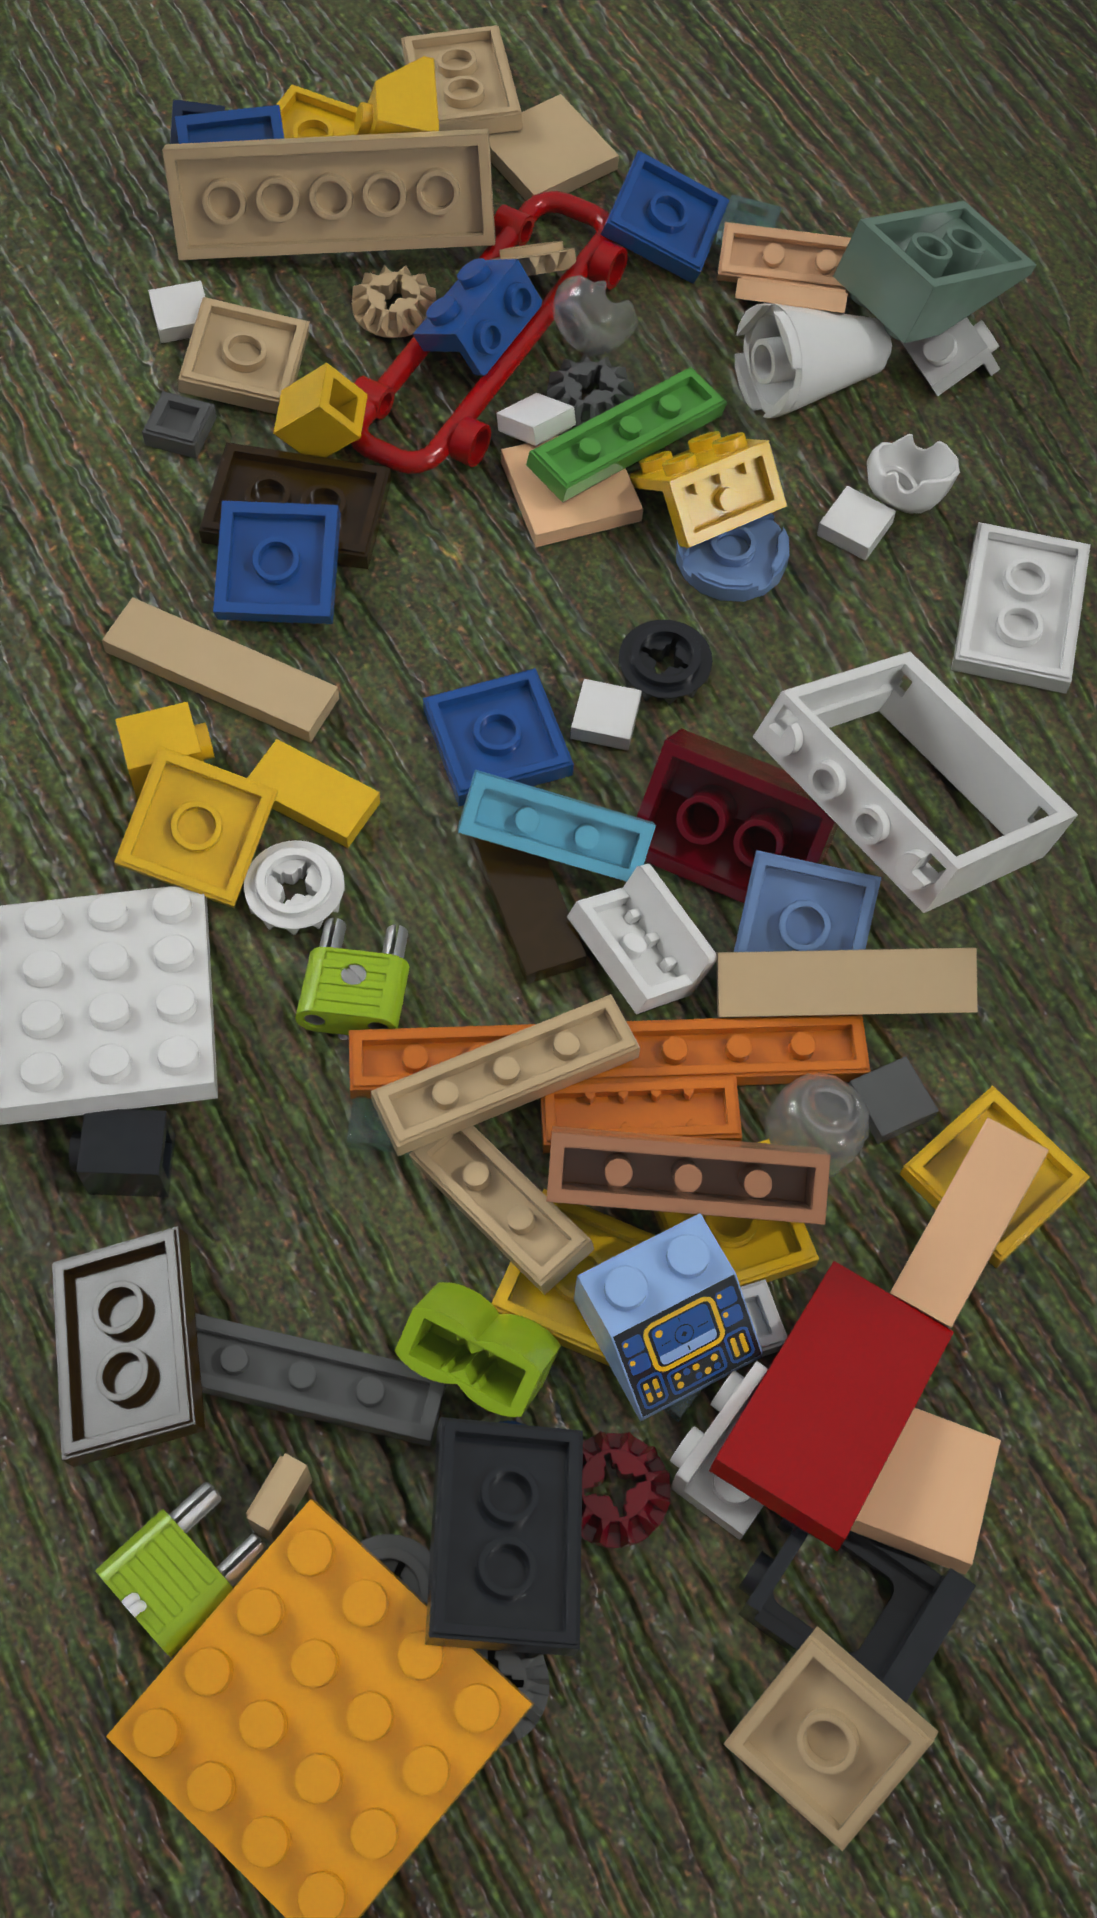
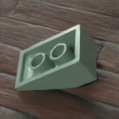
[833,201,1037,344]

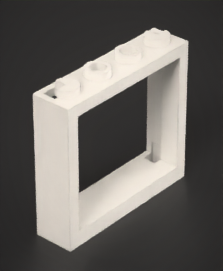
[753,652,1078,913]

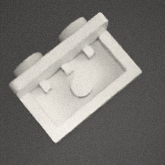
[901,317,1000,396]
[567,864,717,1014]

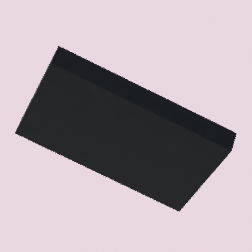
[425,1417,583,1657]

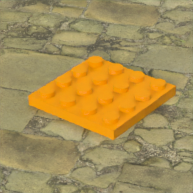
[106,1499,534,1918]

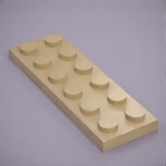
[162,129,495,260]

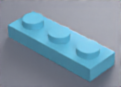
[457,770,656,882]

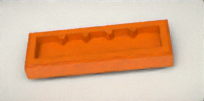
[540,1076,742,1153]

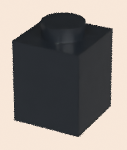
[69,1109,176,1197]

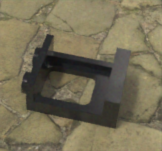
[738,1518,976,1703]

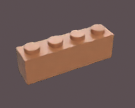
[546,1126,831,1225]

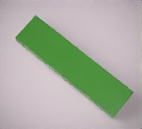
[526,367,727,502]

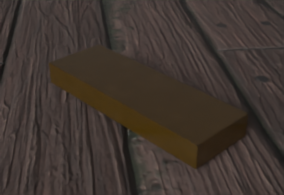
[468,835,587,984]

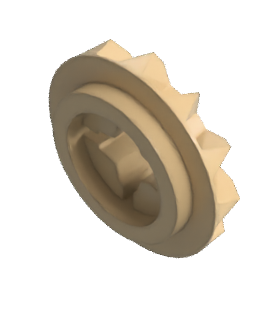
[490,241,576,276]
[351,265,436,338]

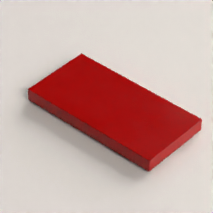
[709,1261,954,1551]

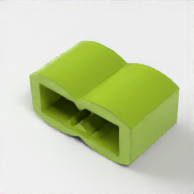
[395,1282,561,1417]

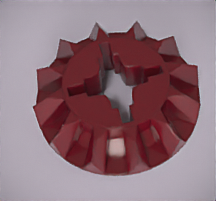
[582,1431,671,1548]

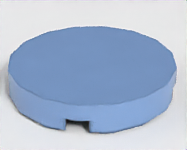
[676,513,789,602]

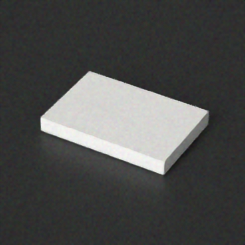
[951,522,1091,694]

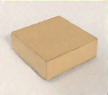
[246,1453,313,1543]

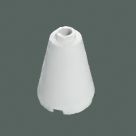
[735,303,892,418]

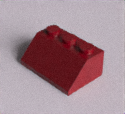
[637,728,839,903]

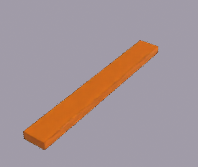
[349,1015,871,1099]

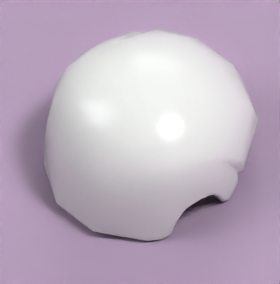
[867,434,960,513]

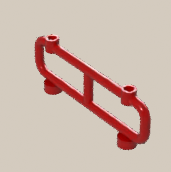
[351,191,628,474]

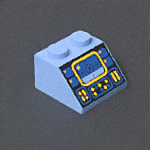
[574,1213,763,1422]

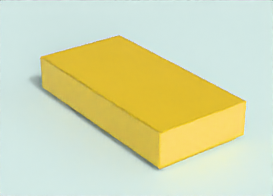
[248,739,380,848]

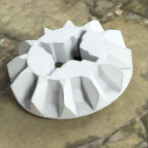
[244,840,345,935]

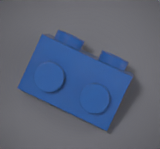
[413,258,542,375]

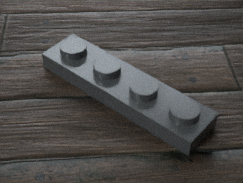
[195,1313,447,1447]

